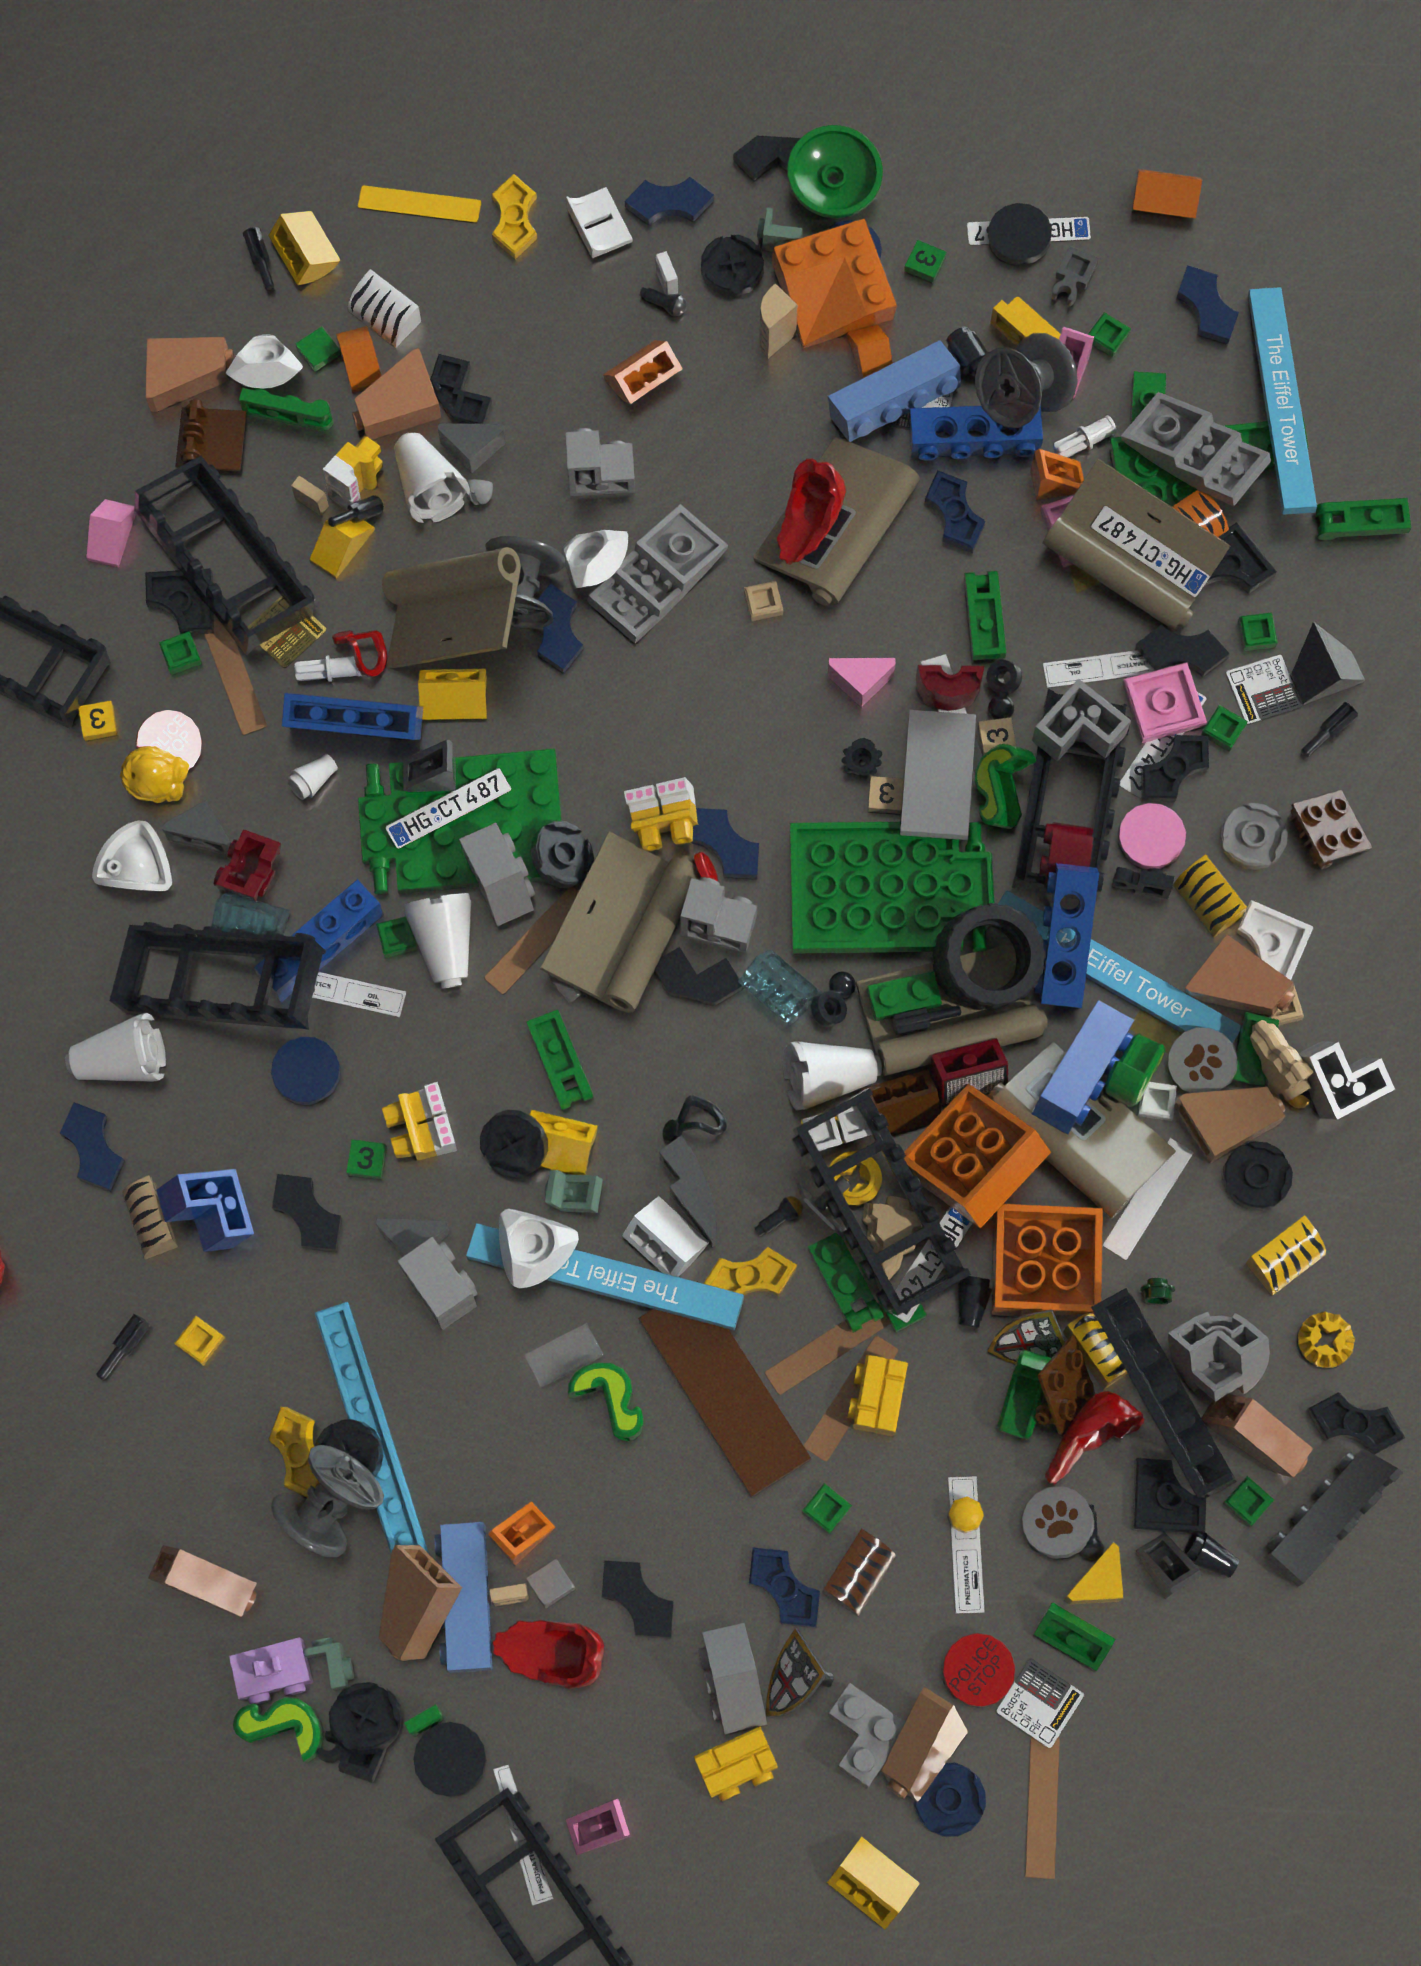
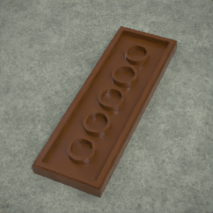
[638,1281,811,1498]

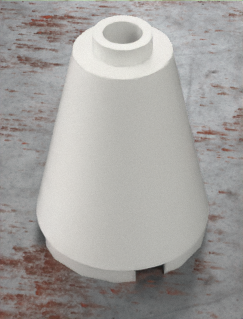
[394,433,470,523]
[404,893,471,989]
[65,1013,166,1082]
[783,1041,882,1110]

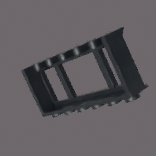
[134,456,315,656]
[0,596,111,729]
[1012,689,1131,900]
[109,922,326,1030]
[791,1088,971,1316]
[1091,1288,1237,1498]
[435,1787,634,1966]

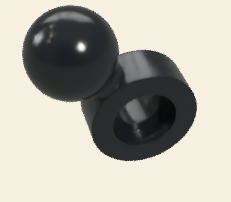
[986,659,1022,720]
[811,971,856,1027]

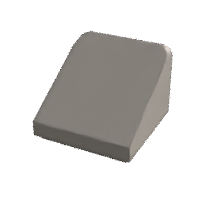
[526,1559,575,1609]

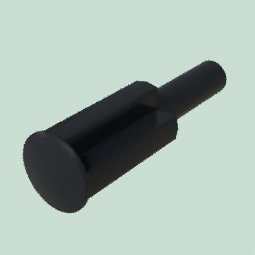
[243,227,274,290]
[328,495,384,527]
[1301,702,1358,756]
[891,1005,962,1035]
[96,1314,150,1380]

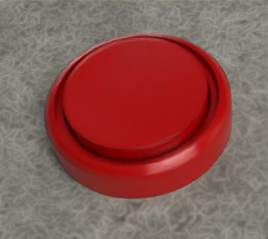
[694,852,718,881]

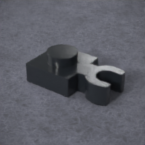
[1112,867,1174,899]
[317,1731,387,1783]

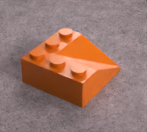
[771,218,897,348]
[904,1084,1051,1228]
[992,1204,1103,1316]

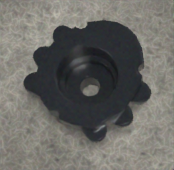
[841,738,882,776]

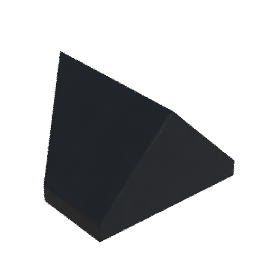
[1290,621,1365,705]

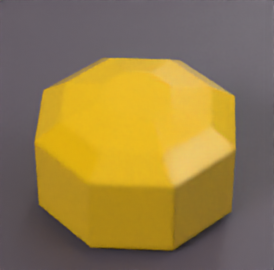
[948,1496,984,1534]

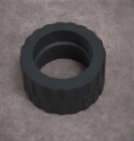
[932,903,1045,1011]

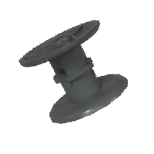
[975,333,1078,428]
[485,536,566,629]
[271,1445,384,1557]

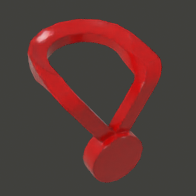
[332,630,387,677]

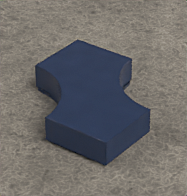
[625,177,714,225]
[1176,265,1239,344]
[924,470,986,553]
[537,584,584,673]
[692,808,759,879]
[60,1102,125,1192]
[749,1547,820,1628]

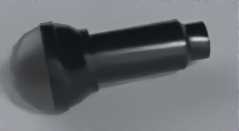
[639,287,687,316]
[1080,1505,1104,1560]

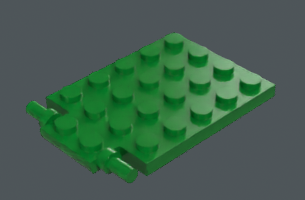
[358,749,561,895]
[790,821,995,953]

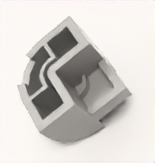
[1168,1312,1270,1401]

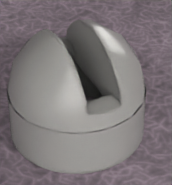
[467,479,493,505]

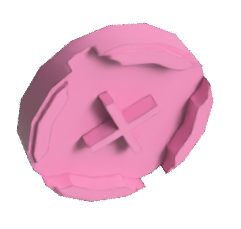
[1118,803,1186,869]

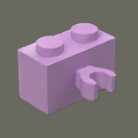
[229,1637,313,1704]

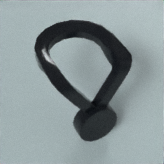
[662,1095,727,1142]

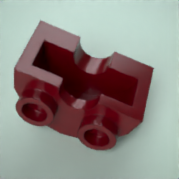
[915,665,985,711]
[1039,822,1093,888]
[213,829,281,902]

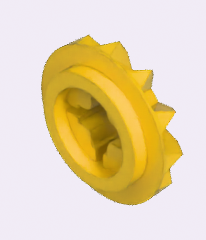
[829,1151,882,1206]
[1298,1311,1355,1368]

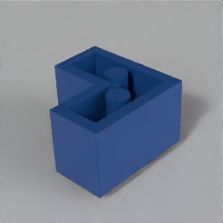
[156,1169,254,1252]

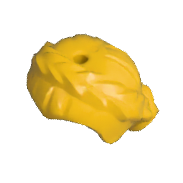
[119,746,189,803]

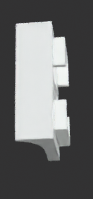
[566,187,633,258]

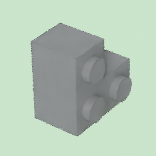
[566,428,635,496]
[1032,679,1131,761]
[459,823,535,926]
[680,877,757,953]
[1299,1041,1395,1120]
[398,1237,478,1330]
[698,1623,767,1734]
[828,1683,905,1789]

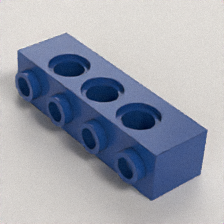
[909,405,1043,461]
[1034,863,1099,1008]
[254,879,383,1003]

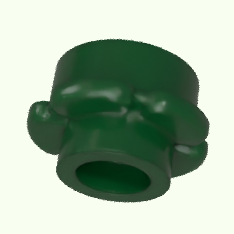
[1140,1278,1175,1305]

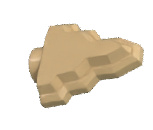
[1250,1020,1313,1101]
[862,1196,923,1280]

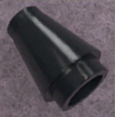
[958,1276,992,1328]
[1183,1531,1239,1578]

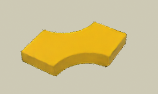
[492,174,537,259]
[703,1247,797,1296]
[268,1407,319,1498]

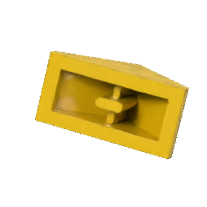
[309,510,375,579]
[1063,1542,1123,1604]

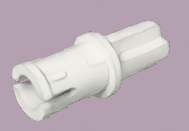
[1053,415,1117,457]
[294,655,362,682]

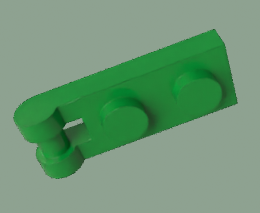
[239,388,333,431]
[1315,498,1411,540]
[964,571,1006,660]
[526,1009,594,1110]
[808,1233,884,1333]

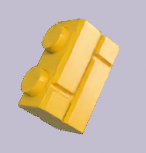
[847,1355,908,1436]
[694,1727,778,1802]

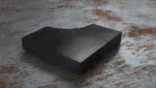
[1204,522,1277,593]
[145,568,214,635]
[1132,1458,1206,1534]

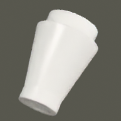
[287,754,338,800]

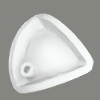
[226,334,303,389]
[562,530,628,589]
[92,820,172,891]
[499,1209,579,1288]

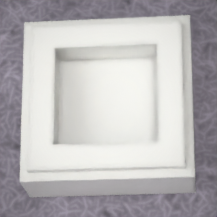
[655,251,678,295]
[1137,1082,1177,1121]

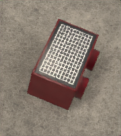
[931,1038,1008,1107]

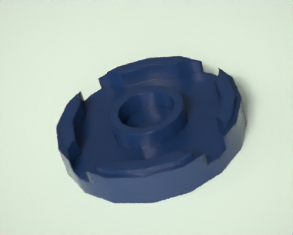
[271,1037,341,1105]
[913,1763,986,1837]

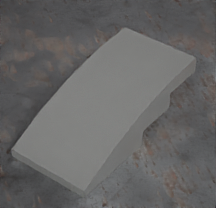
[1121,392,1271,506]
[587,504,728,643]
[900,710,976,840]

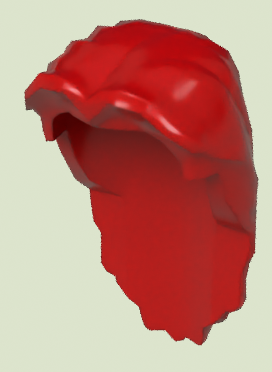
[776,459,846,565]
[1045,1391,1144,1484]
[492,1620,604,1689]

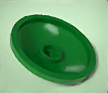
[787,125,883,218]

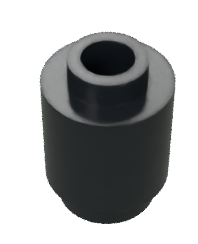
[946,326,988,376]

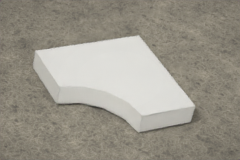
[1236,900,1313,980]

